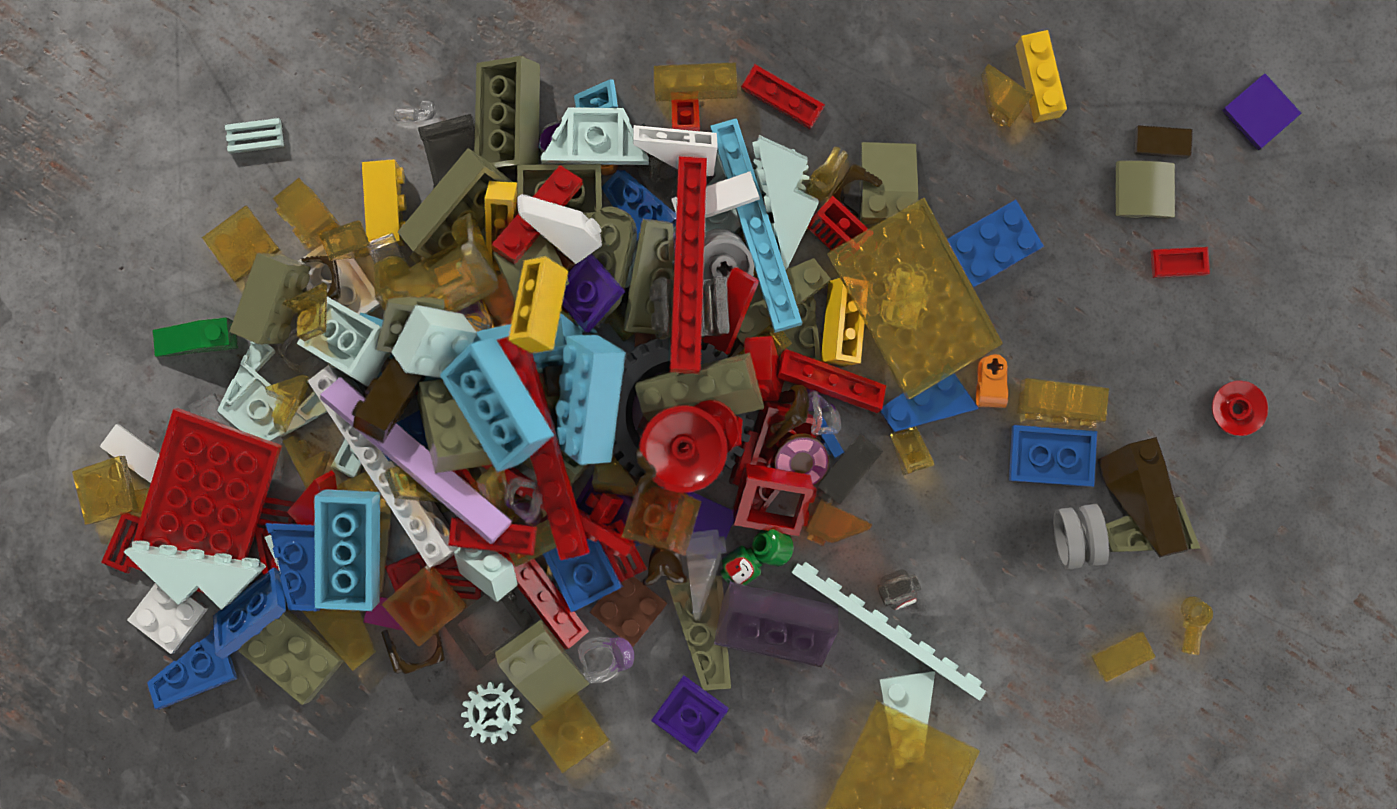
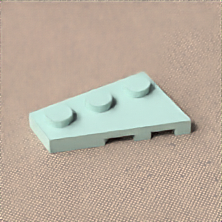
[879,670,935,764]

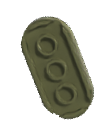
[589,207,637,318]

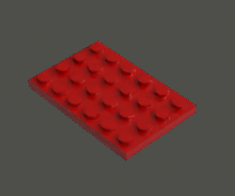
[126,408,282,594]

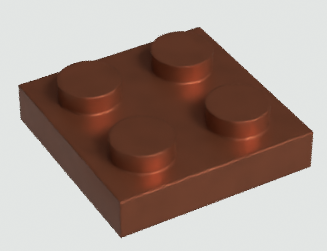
[589,569,668,647]

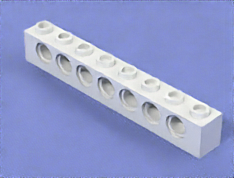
[308,365,460,568]

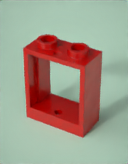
[732,463,816,536]

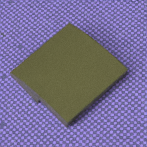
[1116,161,1175,219]
[493,234,570,304]
[376,297,445,353]

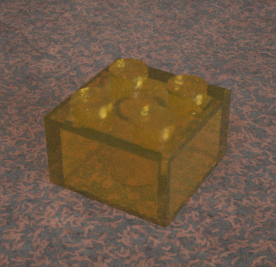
[273,178,346,248]

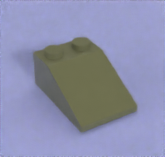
[859,142,918,225]
[495,620,590,717]

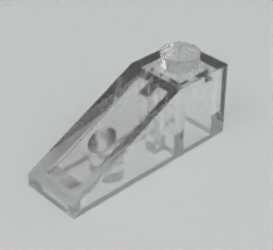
[684,529,726,621]

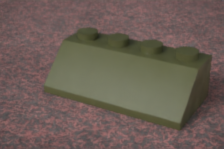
[475,56,540,174]
[398,148,518,267]
[635,353,764,422]

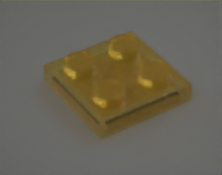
[202,205,280,283]
[72,456,139,525]
[531,693,609,773]

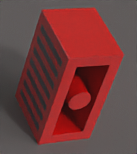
[807,196,873,263]

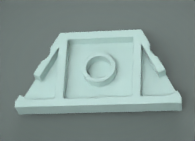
[541,108,649,165]

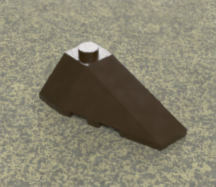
[1097,437,1188,558]

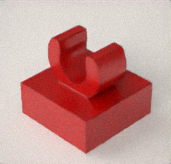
[585,493,624,524]

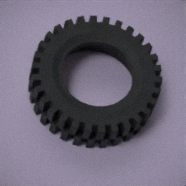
[612,337,754,489]

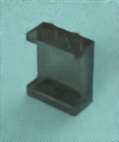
[418,114,475,189]
[650,276,730,338]

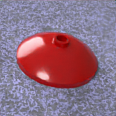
[640,406,727,493]

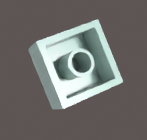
[392,305,477,378]

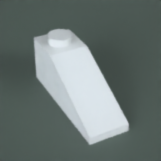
[633,125,717,176]
[517,194,602,264]

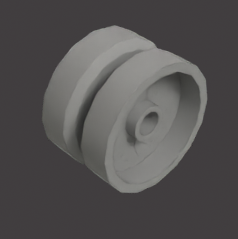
[703,229,754,298]
[1053,504,1109,570]

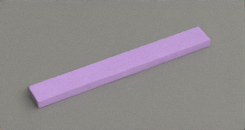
[320,377,511,544]

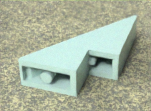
[753,135,819,270]
[124,541,266,610]

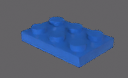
[944,200,1044,288]
[1009,425,1097,487]
[536,511,623,613]
[213,567,286,659]

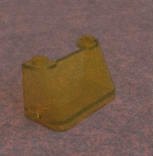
[374,212,498,313]

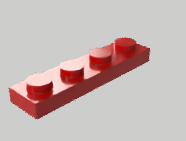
[492,165,583,265]
[777,349,886,413]

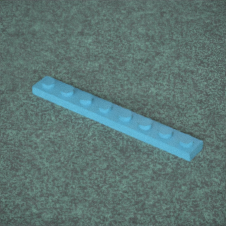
[710,118,802,333]

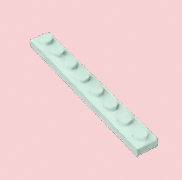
[791,562,986,700]

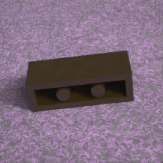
[351,357,426,444]

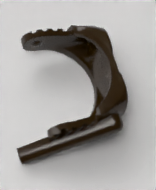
[831,164,883,218]
[299,256,341,315]
[765,385,810,448]
[381,626,445,674]

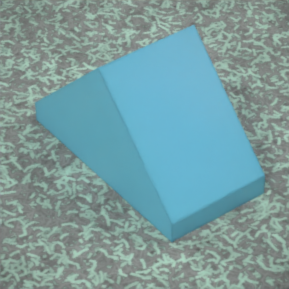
[574,79,618,108]

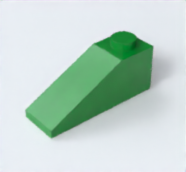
[153,317,238,358]

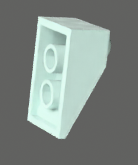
[297,297,392,386]

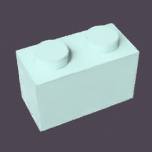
[454,547,518,602]

